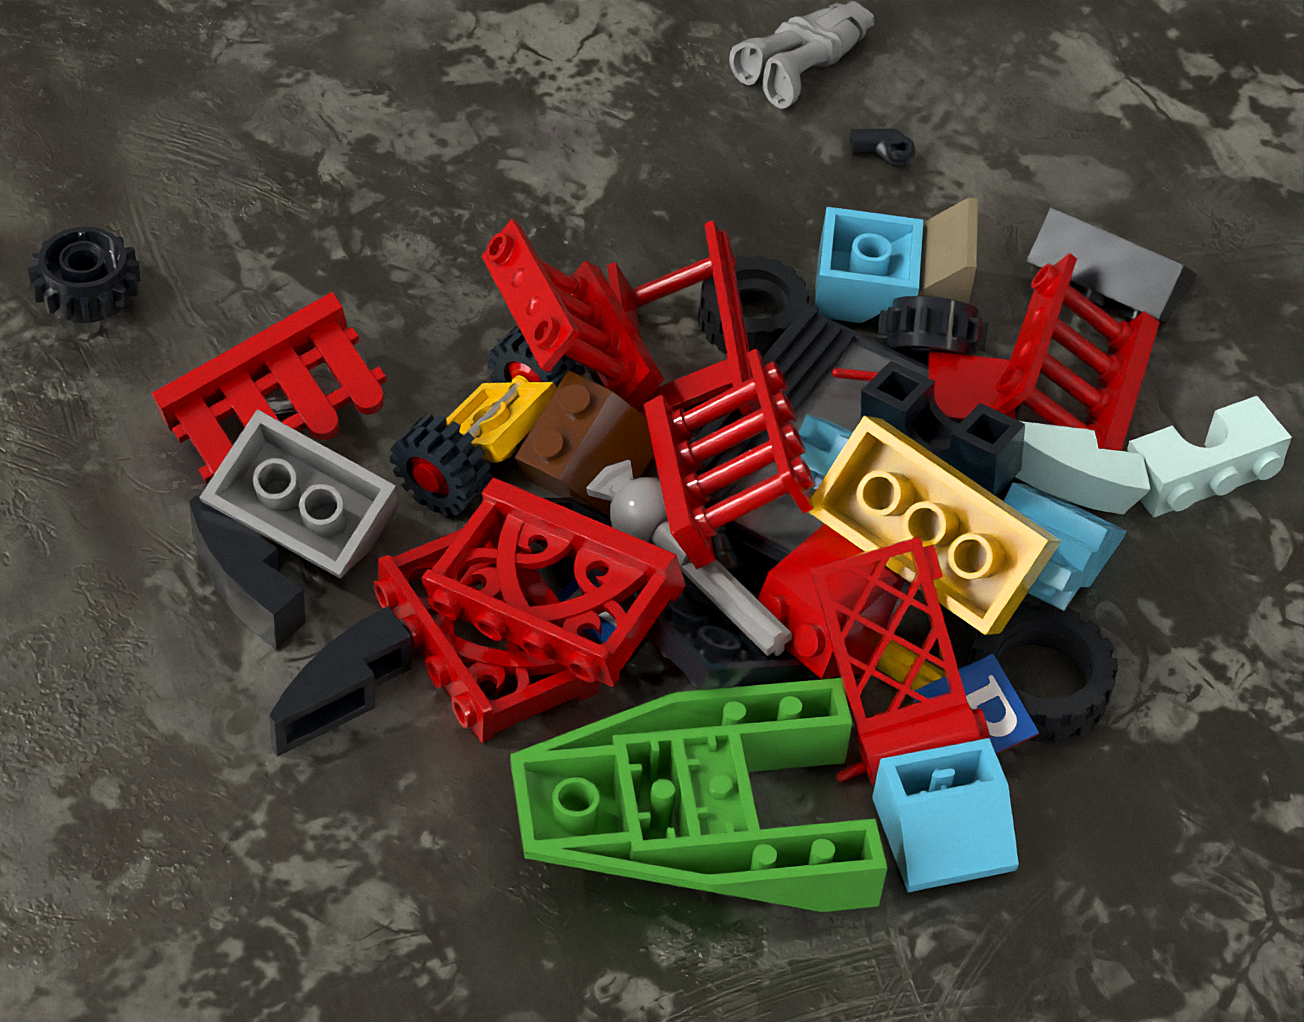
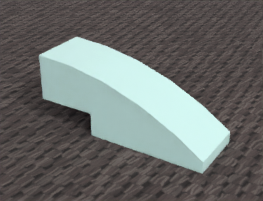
[1015,421,1151,514]

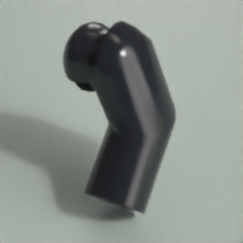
[849,129,915,166]

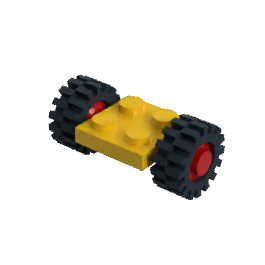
[390,325,586,516]

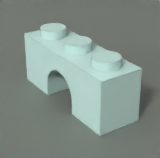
[1127,396,1292,518]

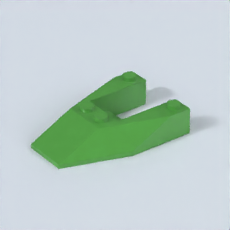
[510,678,887,912]

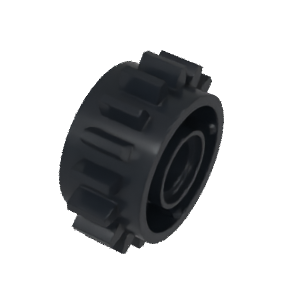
[28,227,141,323]
[877,296,988,363]

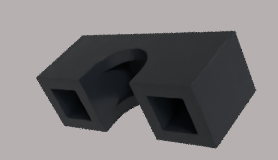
[860,361,1025,497]

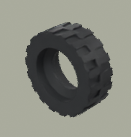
[698,255,810,357]

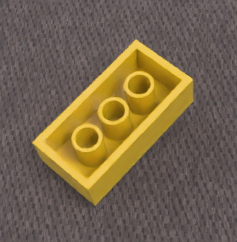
[809,416,1061,635]

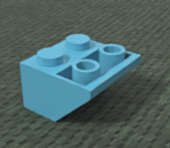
[872,738,1019,892]

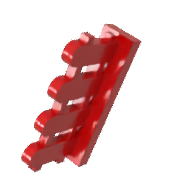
[151,292,387,485]

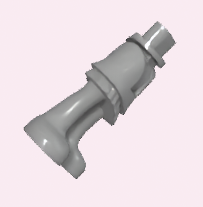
[729,1,875,109]

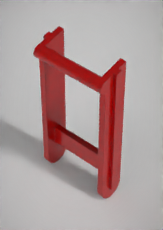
[607,220,760,417]

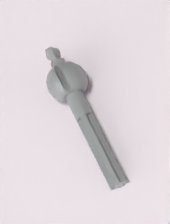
[586,460,792,656]

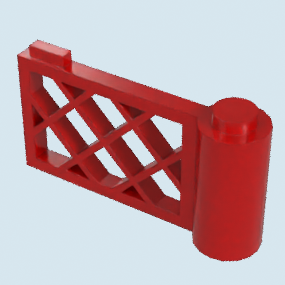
[809,536,990,786]

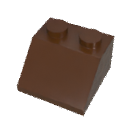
[514,370,655,518]

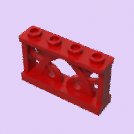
[421,477,686,687]
[374,527,600,743]

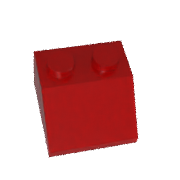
[757,523,906,679]

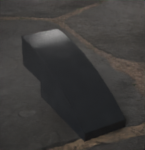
[189,495,306,649]
[269,606,411,757]

